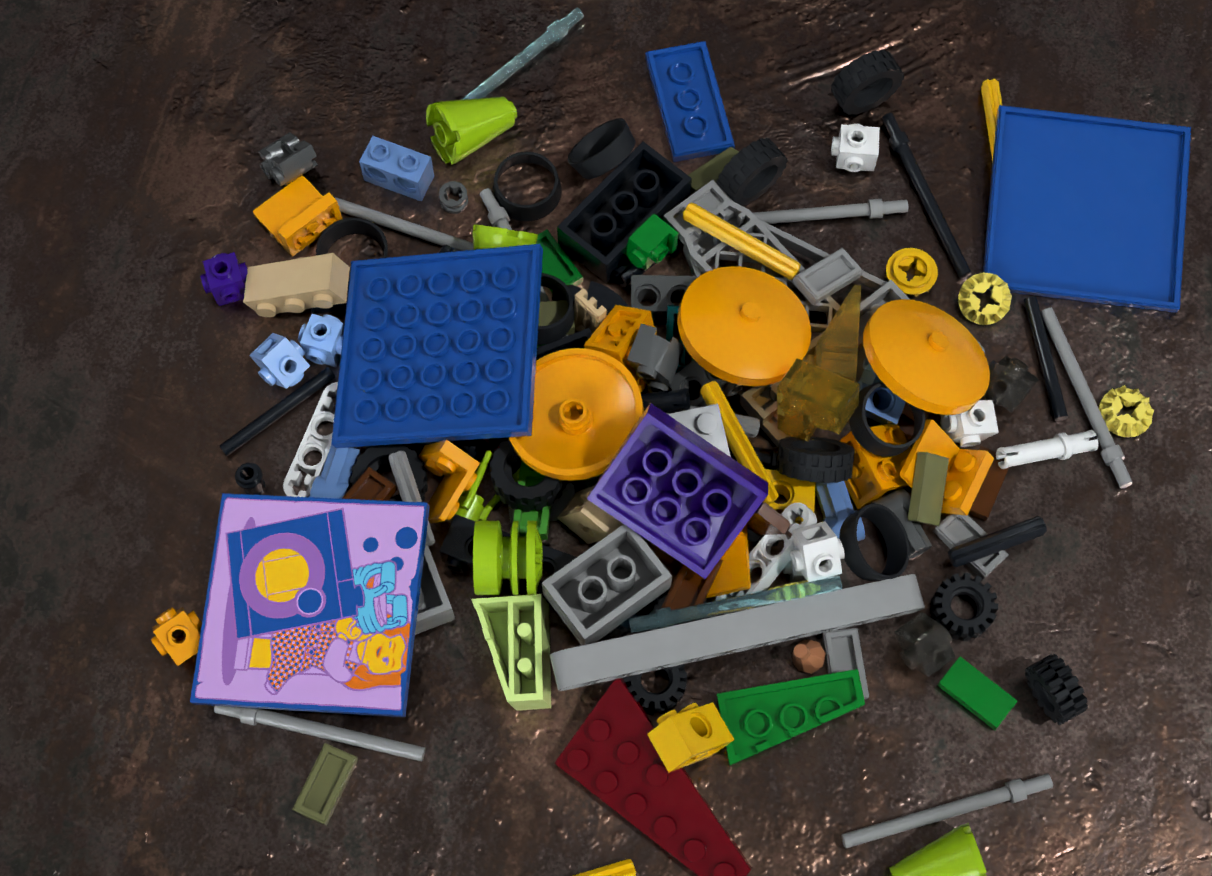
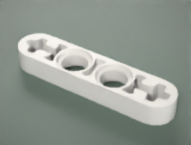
[283,382,338,497]
[716,503,817,615]

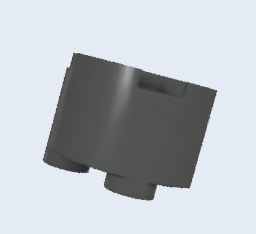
[258,132,318,186]
[627,324,684,392]

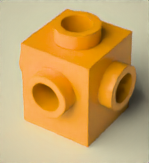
[151,607,202,666]

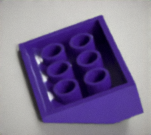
[587,403,768,579]

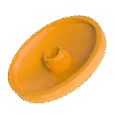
[677,266,811,386]
[863,299,990,415]
[509,348,644,481]

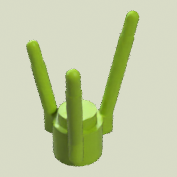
[453,450,520,521]

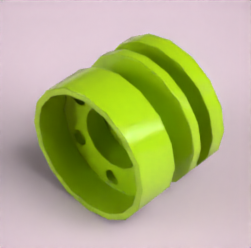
[473,521,543,595]

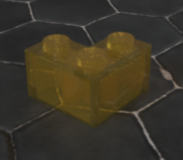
[777,358,860,442]

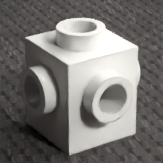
[831,123,880,172]
[940,400,999,447]
[790,521,845,583]

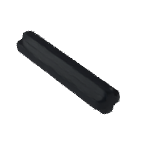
[948,516,1047,567]

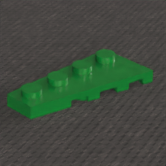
[717,669,865,766]

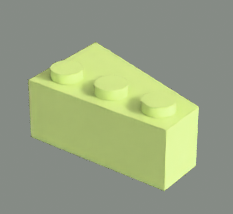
[471,594,551,711]

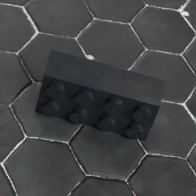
[557,141,692,283]

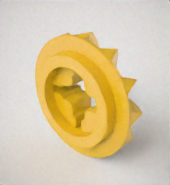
[885,248,938,297]

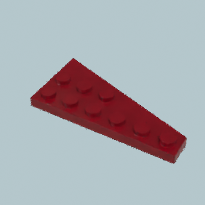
[555,678,752,876]

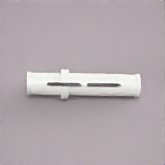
[996,430,1098,469]

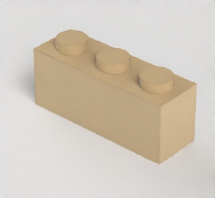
[243,253,350,317]

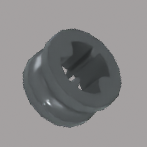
[439,181,468,214]

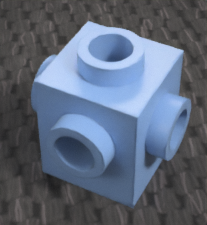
[298,314,344,368]
[249,333,310,389]

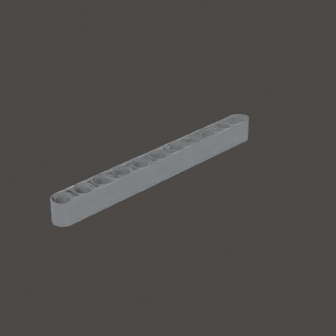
[550,574,925,691]

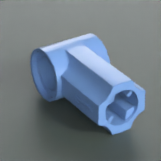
[309,444,361,499]
[815,481,865,541]

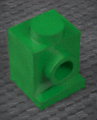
[626,214,679,270]

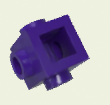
[200,252,248,306]

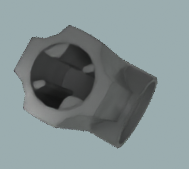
[870,488,932,560]

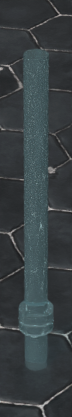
[461,8,584,100]
[628,576,842,633]

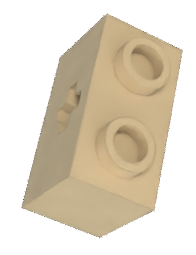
[557,486,623,544]

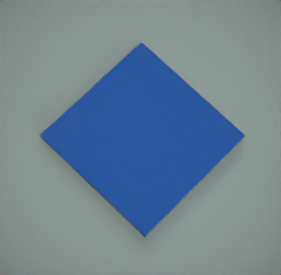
[983,105,1191,313]

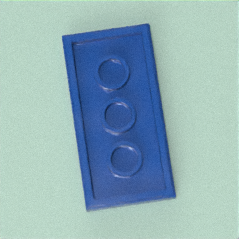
[645,41,735,162]

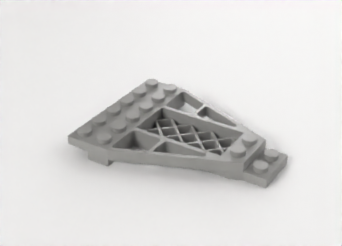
[663,180,910,447]

